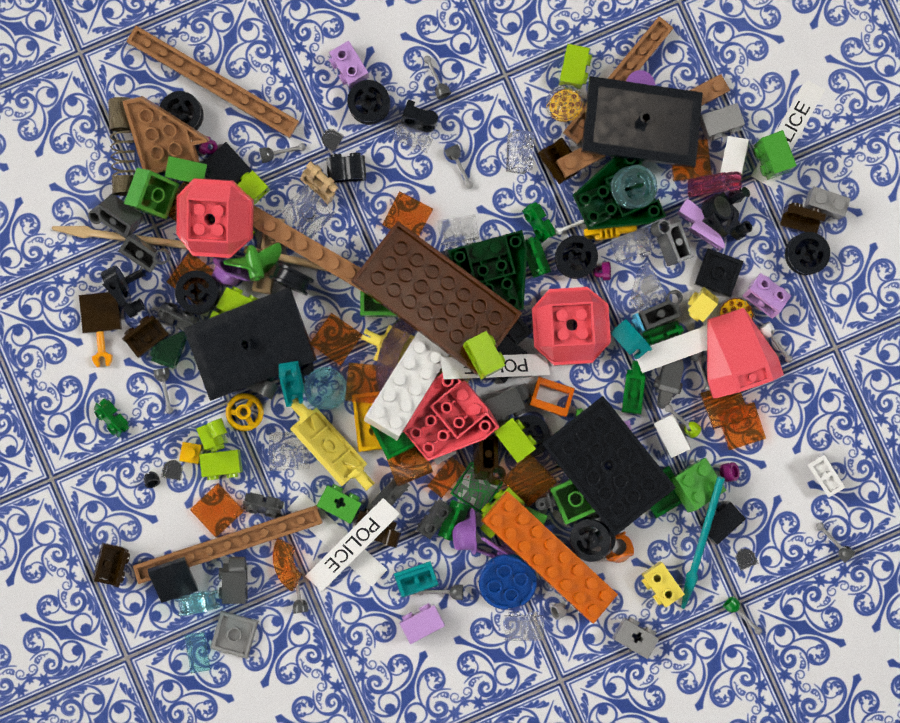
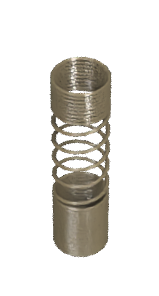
[108,97,135,196]

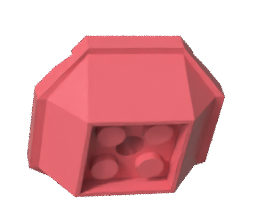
[176,178,254,258]
[531,287,611,366]

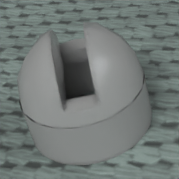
[550,603,567,620]

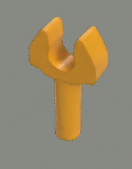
[92,331,113,367]

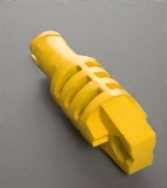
[583,226,637,241]

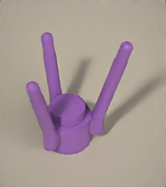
[477,536,516,558]

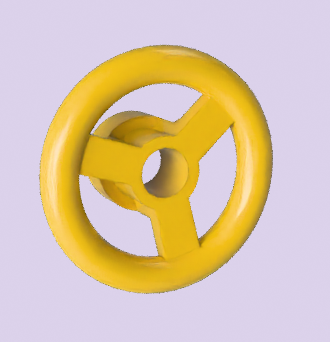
[225,393,264,431]

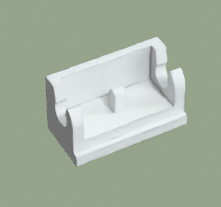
[720,136,749,180]
[654,414,691,458]
[807,453,845,497]

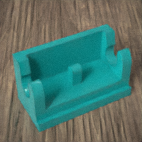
[610,319,652,359]
[279,361,305,407]
[394,561,439,598]

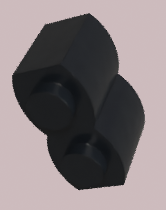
[326,152,366,183]

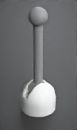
[759,321,793,363]

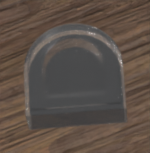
[321,129,344,152]
[161,460,183,481]
[735,548,759,571]

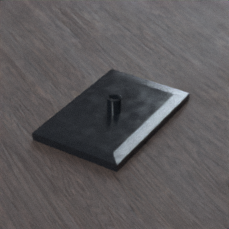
[581,76,703,168]
[183,287,317,401]
[542,396,676,536]

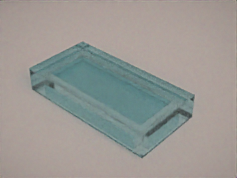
[185,631,211,673]

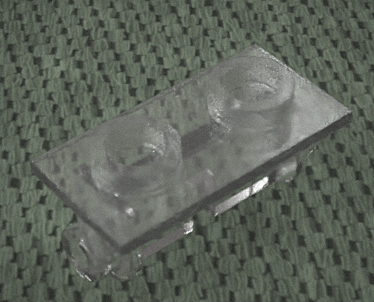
[392,121,435,153]

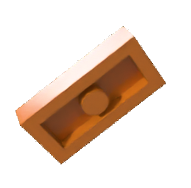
[529,376,575,417]

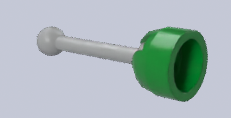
[723,596,762,635]

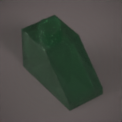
[150,331,187,369]

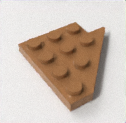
[122,96,210,173]

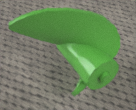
[223,243,282,281]

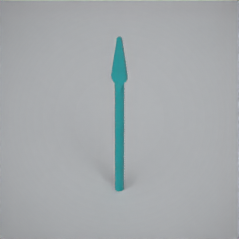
[681,476,725,609]

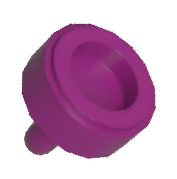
[198,135,217,155]
[593,262,611,281]
[720,462,740,482]

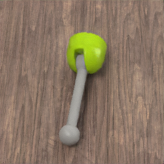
[665,405,701,438]

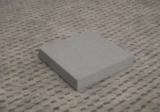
[210,610,259,659]

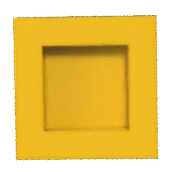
[179,442,202,464]

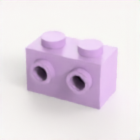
[328,41,369,88]
[742,273,791,319]
[400,603,445,644]

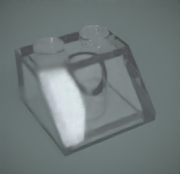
[280,184,336,239]
[268,431,310,471]

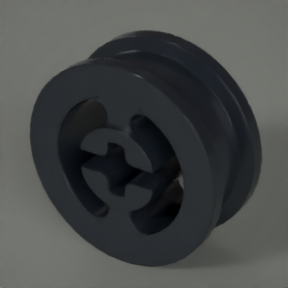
[347,80,390,125]
[160,91,204,130]
[785,232,830,275]
[555,235,598,279]
[268,262,314,296]
[175,270,220,315]
[515,415,550,457]
[570,516,616,562]

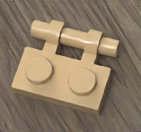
[300,161,339,205]

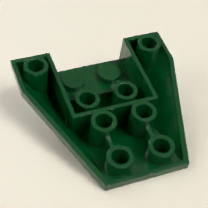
[572,157,666,230]
[448,230,527,310]

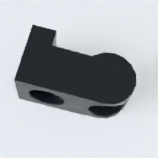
[400,99,438,132]

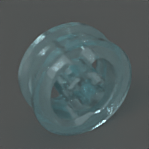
[611,165,657,209]
[304,367,348,410]
[175,589,221,616]

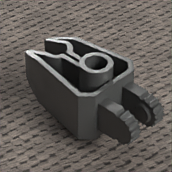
[653,359,684,409]

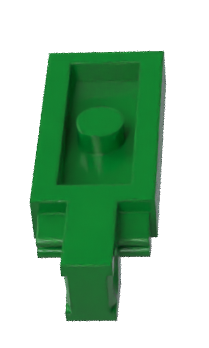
[621,360,646,414]

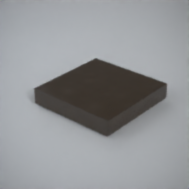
[79,292,122,334]

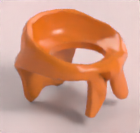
[605,531,634,563]

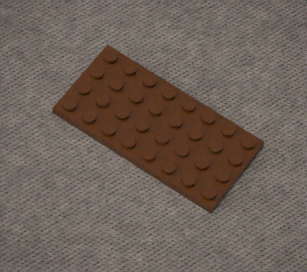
[351,221,522,375]

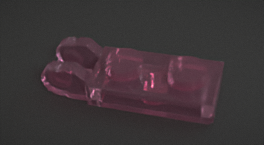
[687,171,742,198]

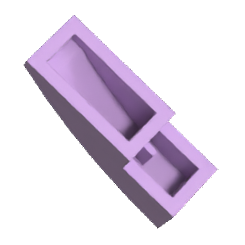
[676,198,725,251]

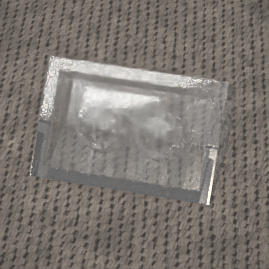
[630,262,667,312]

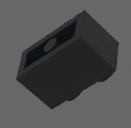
[699,501,746,545]

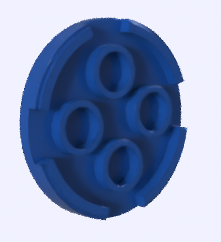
[478,554,537,610]

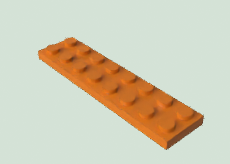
[481,491,618,624]

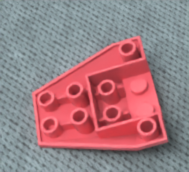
[707,308,784,399]
[403,373,500,461]

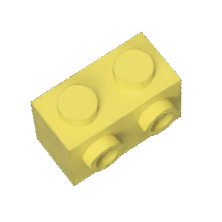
[687,287,719,322]
[641,561,685,608]

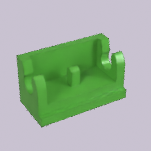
[165,156,207,182]

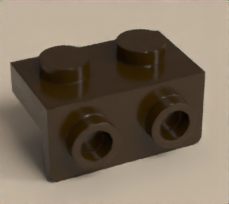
[538,138,581,184]
[780,202,826,233]
[122,315,169,358]
[92,542,130,588]

